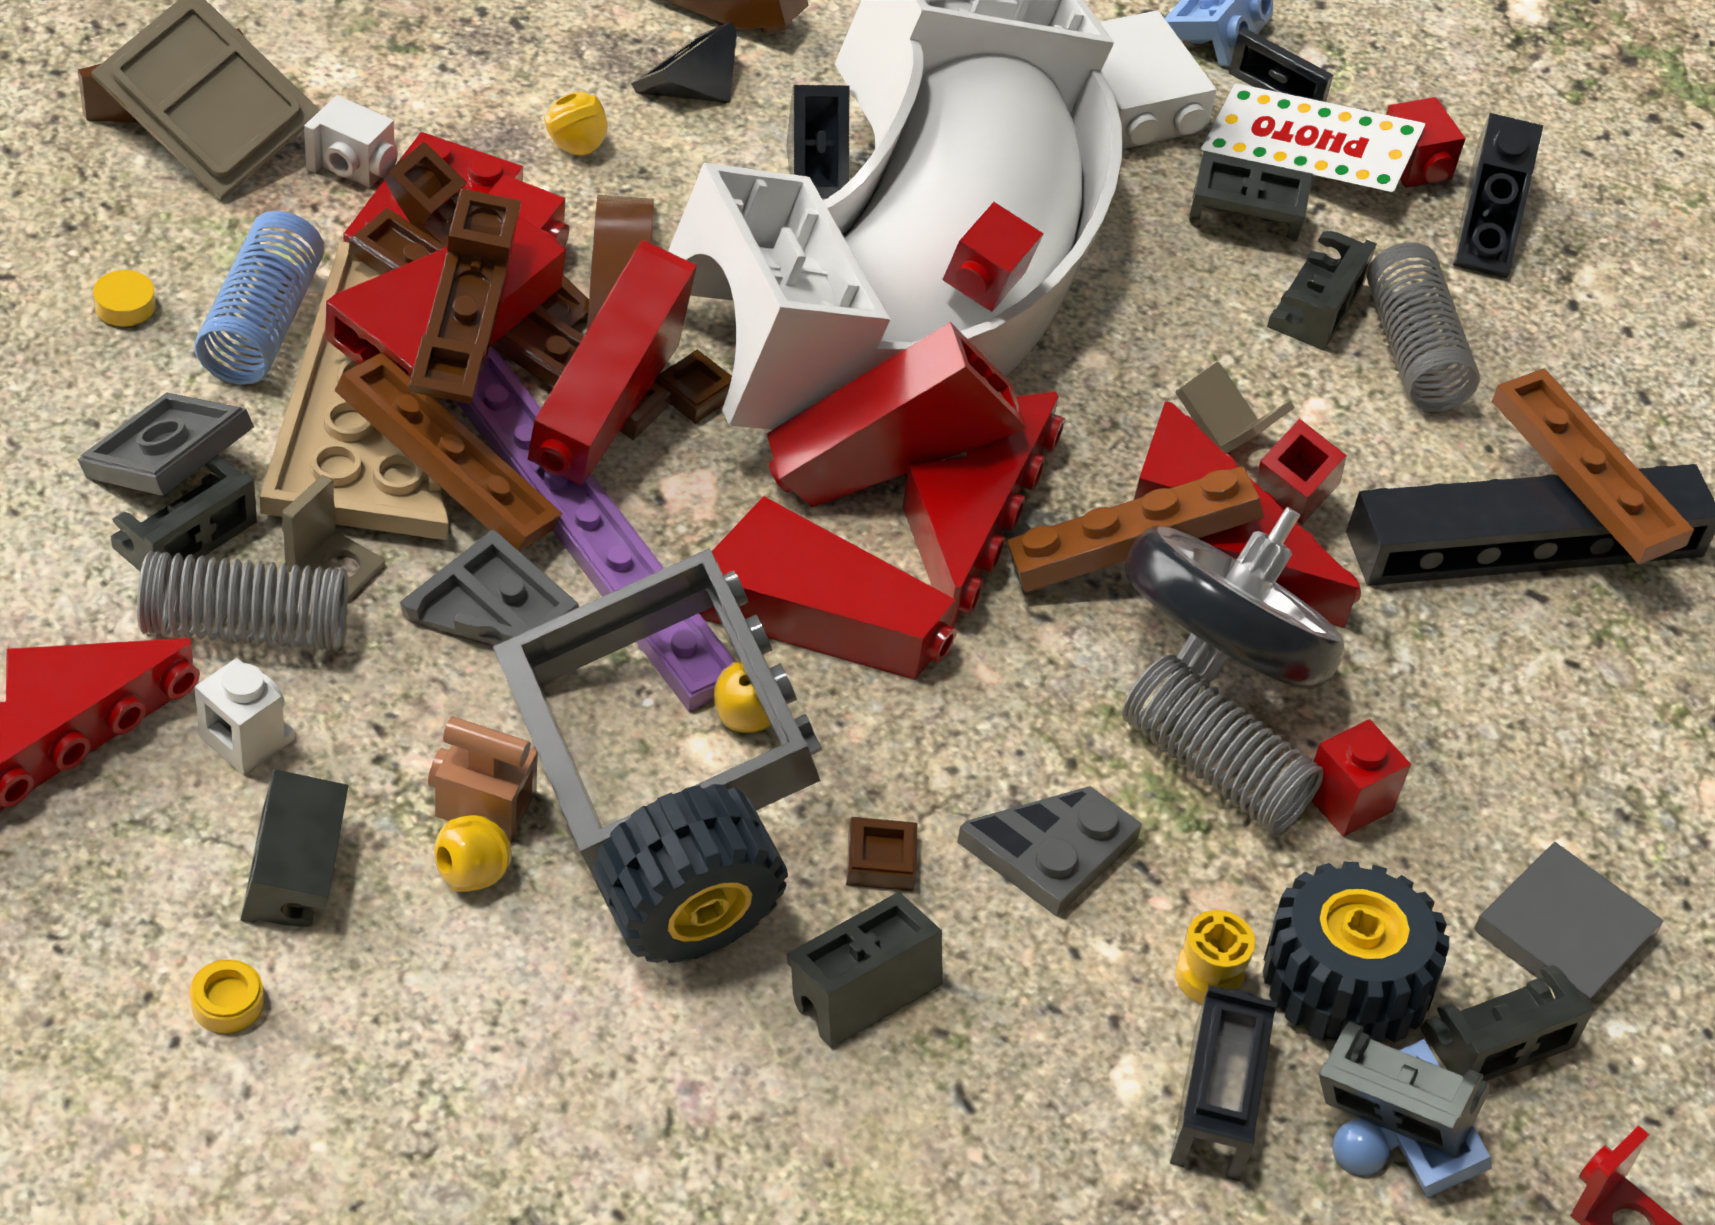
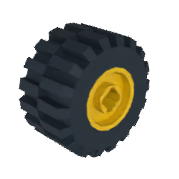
[593,784,788,963]
[1262,861,1450,1043]

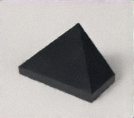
[631,21,737,103]
[1228,27,1334,102]
[786,85,850,199]

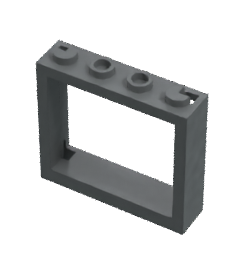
[493,548,822,880]

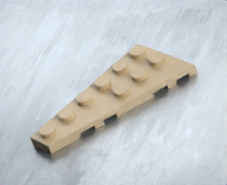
[259,242,448,540]

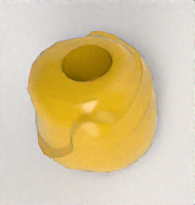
[544,91,608,156]
[714,661,771,733]
[434,815,512,892]

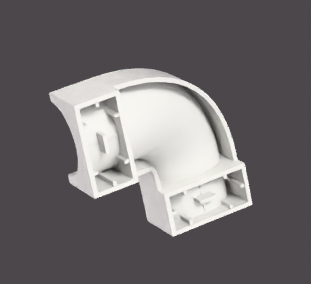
[668,0,1122,430]

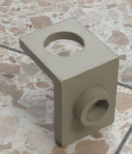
[1175,362,1295,453]
[282,475,385,602]

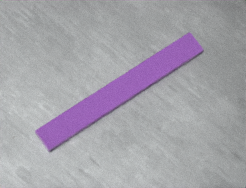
[456,348,736,712]

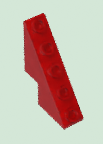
[902,391,1065,628]
[1134,401,1361,628]
[0,638,200,811]

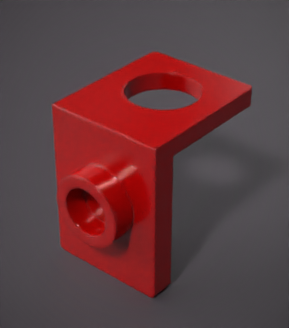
[1570,1125,1682,1225]

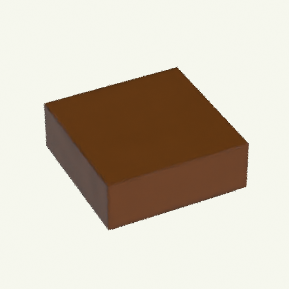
[654,349,732,424]
[846,817,918,891]

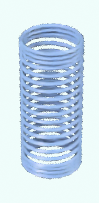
[194,211,325,385]

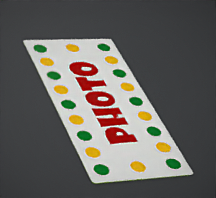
[1201,83,1425,192]

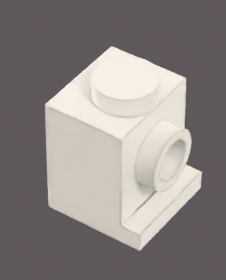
[304,95,398,188]
[194,658,295,776]

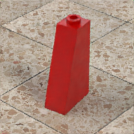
[325,216,566,377]
[527,240,697,486]
[767,322,1026,507]
[699,496,957,680]

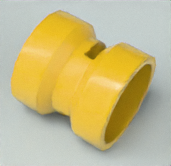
[1175,909,1256,1004]

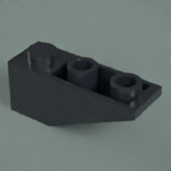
[1453,113,1544,278]

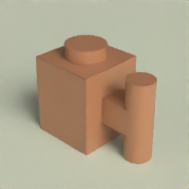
[428,716,538,842]

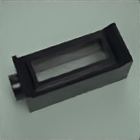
[1170,985,1278,1181]

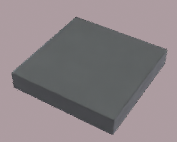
[77,392,254,496]
[1474,841,1664,1004]

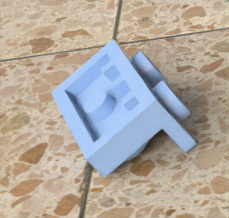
[1165,0,1273,66]

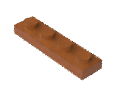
[334,352,563,552]
[1492,368,1694,564]
[1007,466,1264,592]

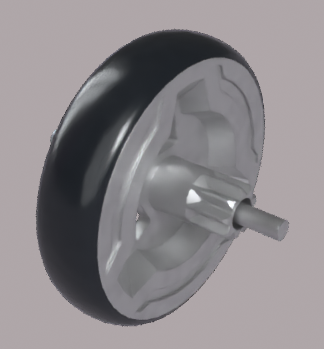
[1125,507,1345,689]

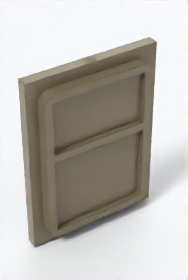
[91,0,320,201]

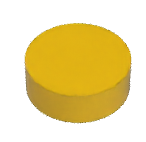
[93,270,156,327]
[189,959,264,1034]

